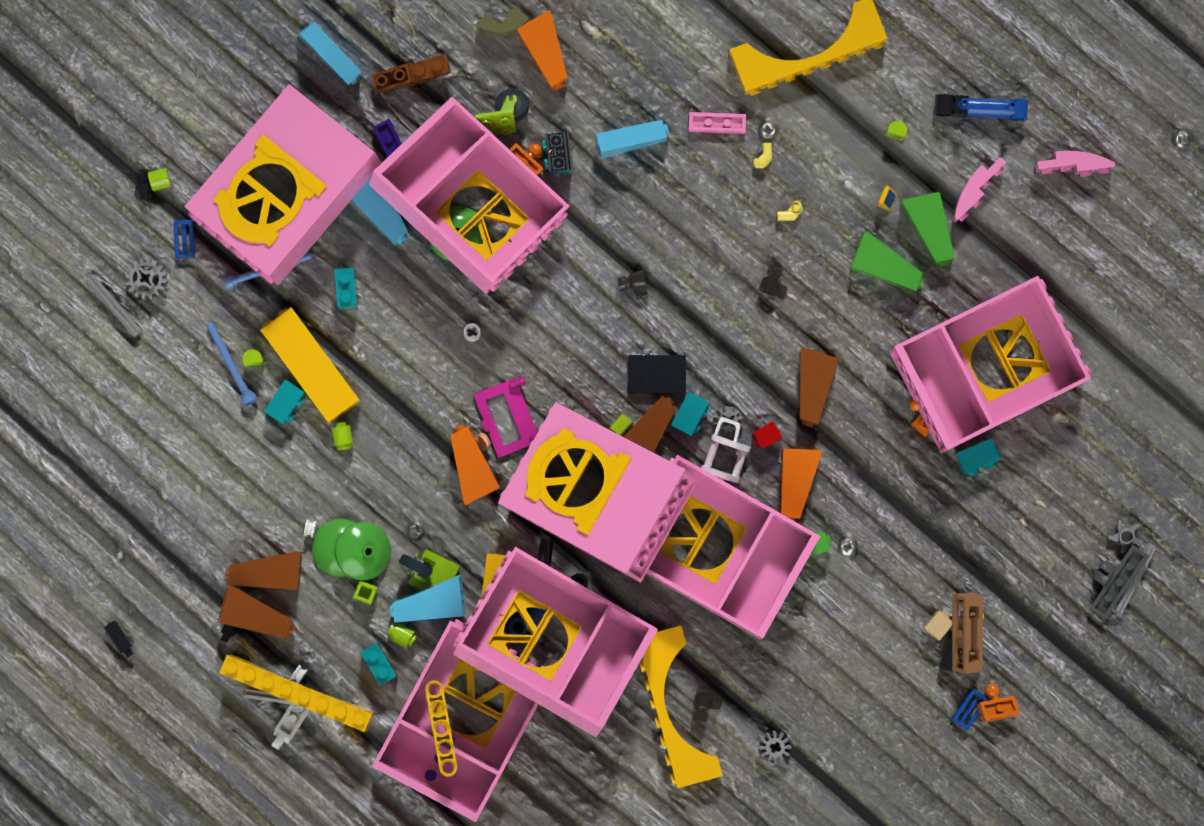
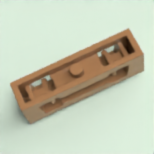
[952,592,983,674]

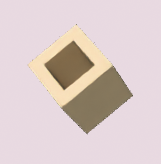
[922,610,952,641]

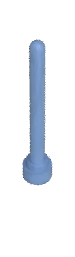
[222,252,312,291]
[207,322,258,406]

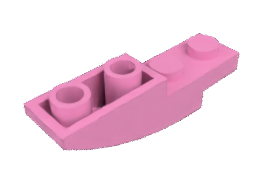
[1034,151,1115,177]
[952,157,1006,223]

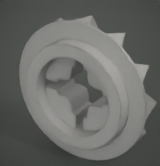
[713,406,743,437]

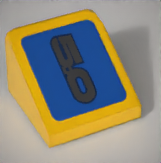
[877,186,897,211]

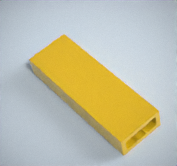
[260,308,361,424]

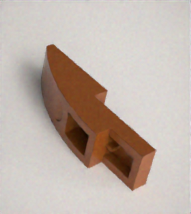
[371,54,451,93]

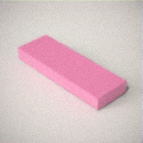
[688,112,746,134]

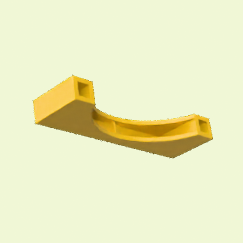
[728,0,888,96]
[639,625,723,788]
[219,655,375,732]

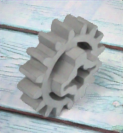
[125,258,168,300]

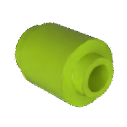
[331,422,353,451]
[387,623,417,648]

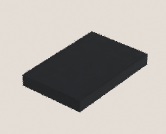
[628,355,686,394]

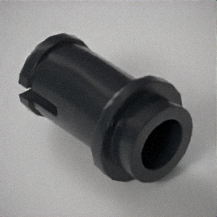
[134,175,152,200]

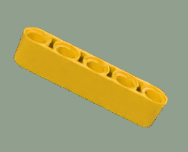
[426,680,457,777]

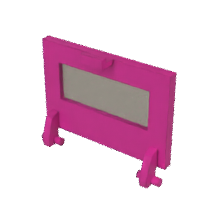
[473,375,537,458]

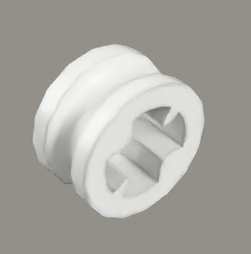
[464,323,481,342]
[304,519,317,538]
[290,665,308,683]

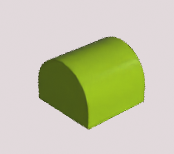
[885,120,907,141]
[148,168,172,192]
[242,349,265,368]
[609,414,633,437]
[353,580,378,605]

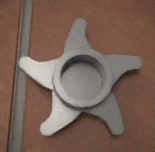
[1108,520,1141,553]

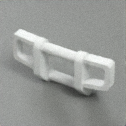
[701,417,751,483]

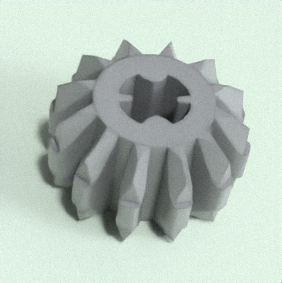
[758,731,791,764]

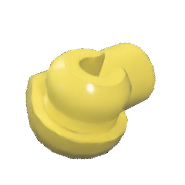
[753,143,772,169]
[777,201,803,221]

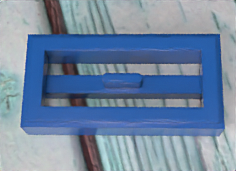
[174,220,195,259]
[951,688,989,731]

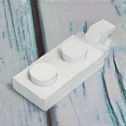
[271,705,310,750]

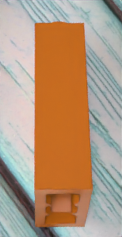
[517,10,568,91]
[450,424,500,506]
[780,449,822,521]

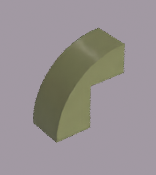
[476,7,529,37]

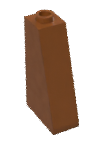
[798,347,839,427]
[623,396,676,453]
[225,551,302,591]
[217,585,294,639]

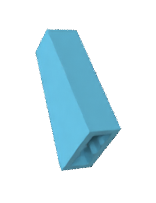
[297,21,362,85]
[596,120,670,159]
[351,176,409,246]
[390,575,466,622]

